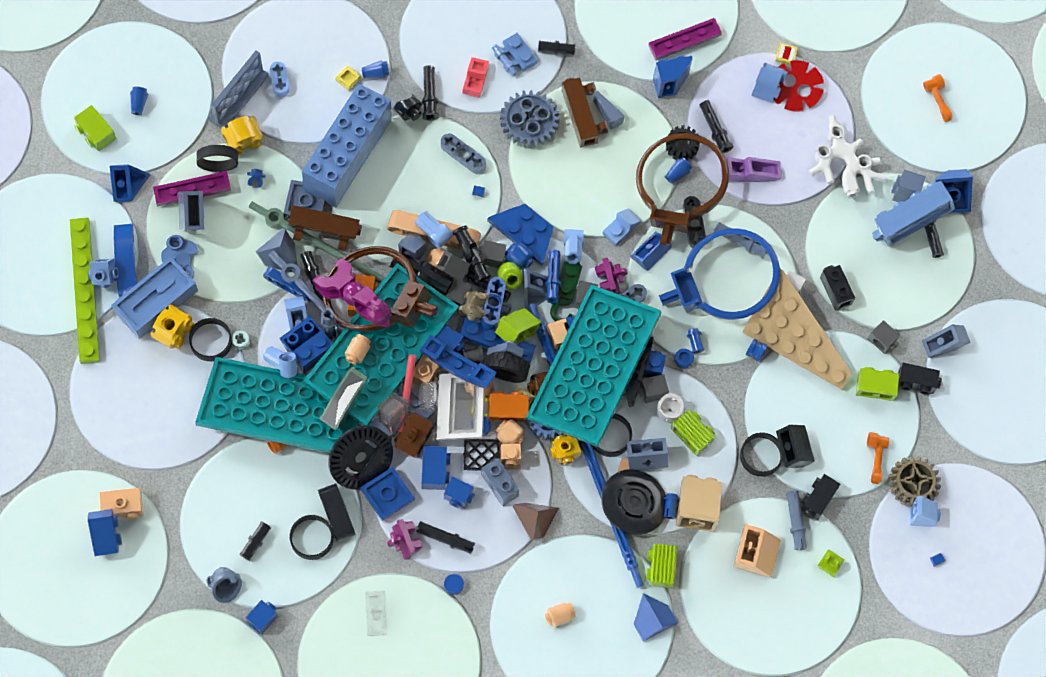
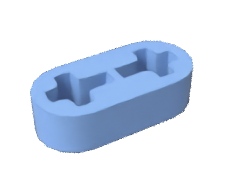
[270,62,290,97]

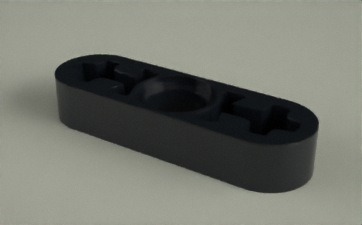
[683,196,706,248]

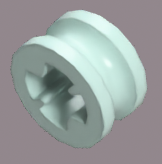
[231,331,250,350]

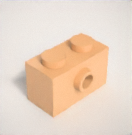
[99,488,143,520]

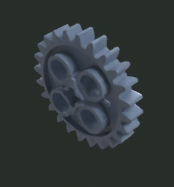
[500,90,560,148]

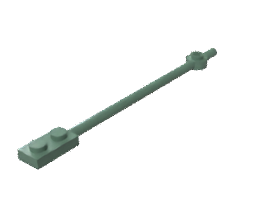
[249,201,385,284]

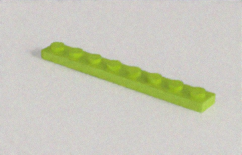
[69,217,100,364]

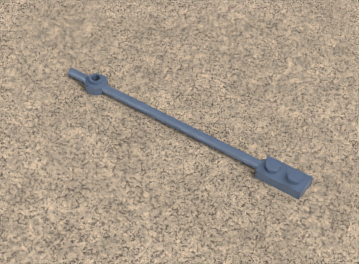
[269,250,435,419]

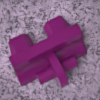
[594,258,628,294]
[387,519,422,560]

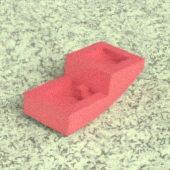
[462,57,489,98]

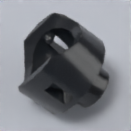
[394,94,422,121]

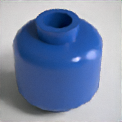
[505,242,534,270]

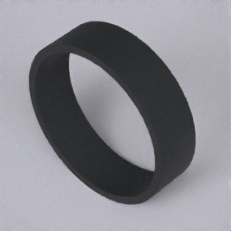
[196,145,238,172]
[189,318,232,362]
[592,413,632,457]
[740,432,783,477]
[289,515,334,560]

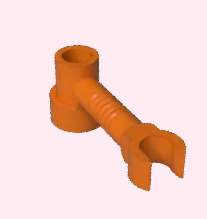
[923,74,952,122]
[867,432,889,484]

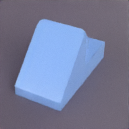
[602,208,642,246]

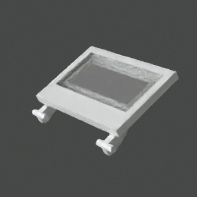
[431,374,488,443]

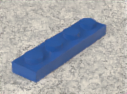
[459,317,537,364]

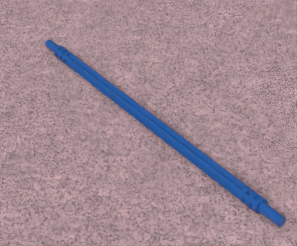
[528,304,644,588]

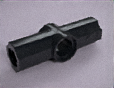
[396,252,454,295]

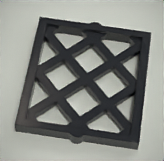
[463,439,500,471]

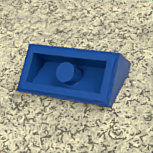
[630,231,672,271]

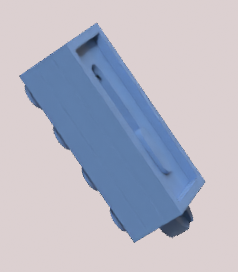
[872,181,955,247]
[112,257,198,339]

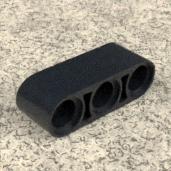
[318,483,356,542]

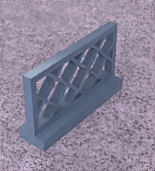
[209,50,269,128]

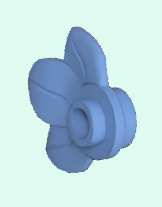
[161,235,198,265]

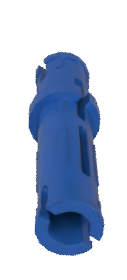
[546,250,561,304]

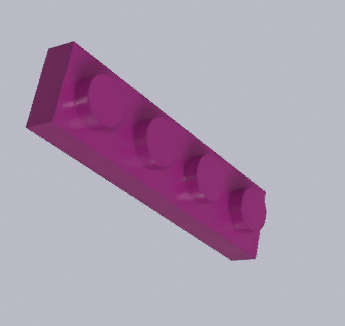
[648,18,722,61]
[153,171,231,207]

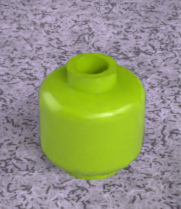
[497,262,524,290]

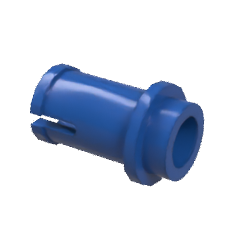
[687,328,704,354]
[664,493,679,519]

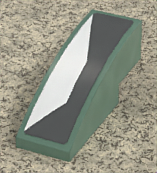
[320,367,368,430]

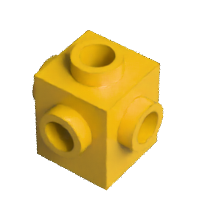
[550,435,581,465]

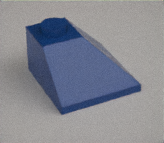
[935,169,973,213]

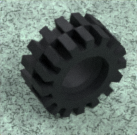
[666,125,700,161]

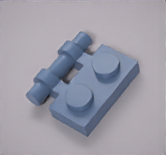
[492,32,538,76]

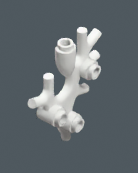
[808,115,887,198]

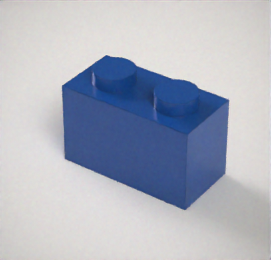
[421,446,451,490]
[87,509,122,557]

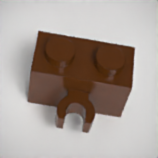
[394,412,436,458]

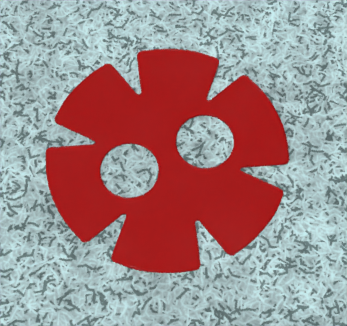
[774,60,824,112]

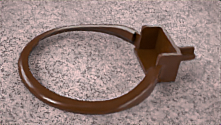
[636,133,729,246]
[323,246,438,331]

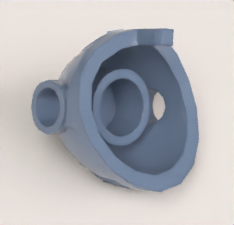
[207,567,242,603]

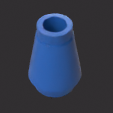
[362,60,390,78]
[130,86,148,115]
[665,157,692,184]

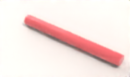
[397,355,416,432]

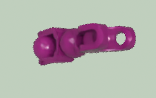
[312,258,391,327]

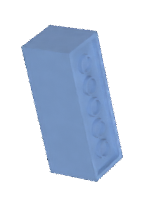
[302,83,391,208]

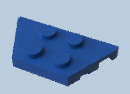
[487,204,554,266]

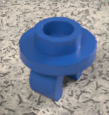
[247,169,266,188]

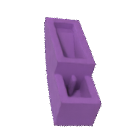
[721,157,782,182]

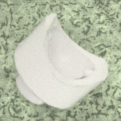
[657,393,684,422]

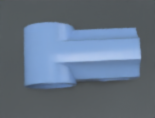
[415,211,453,249]
[564,229,584,264]
[263,346,298,378]

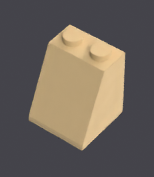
[675,475,722,532]

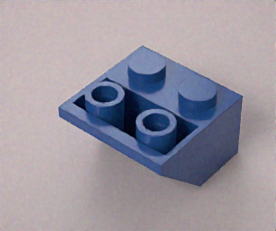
[653,55,693,98]
[279,316,333,374]

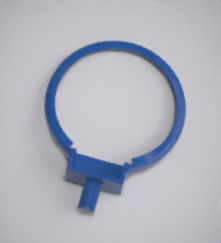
[659,228,780,320]

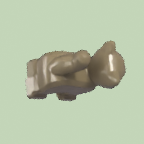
[457,291,489,322]

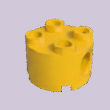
[220,116,264,155]
[151,304,195,349]

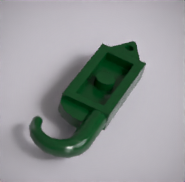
[550,261,583,322]

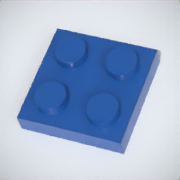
[360,467,415,521]

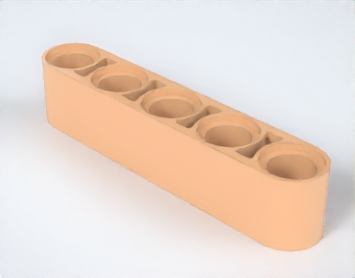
[387,210,481,250]

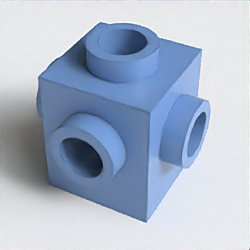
[89,258,118,288]

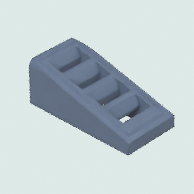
[593,90,625,129]

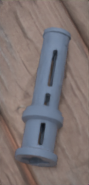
[714,222,771,259]

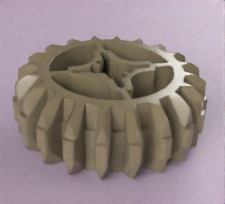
[888,456,941,508]

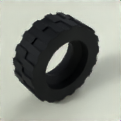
[486,352,530,383]

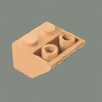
[733,524,781,578]

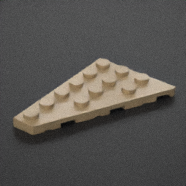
[742,268,852,390]

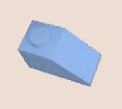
[284,296,307,330]
[910,496,941,527]

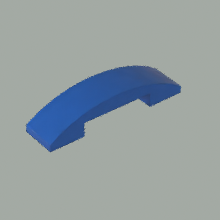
[113,223,137,297]
[420,335,497,389]

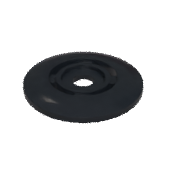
[328,425,393,490]
[601,469,666,535]

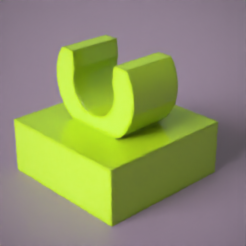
[817,549,845,577]

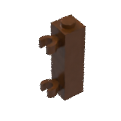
[561,77,609,148]
[288,205,362,251]

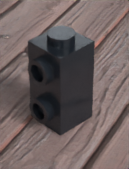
[820,265,855,310]
[898,362,942,395]
[801,474,841,520]

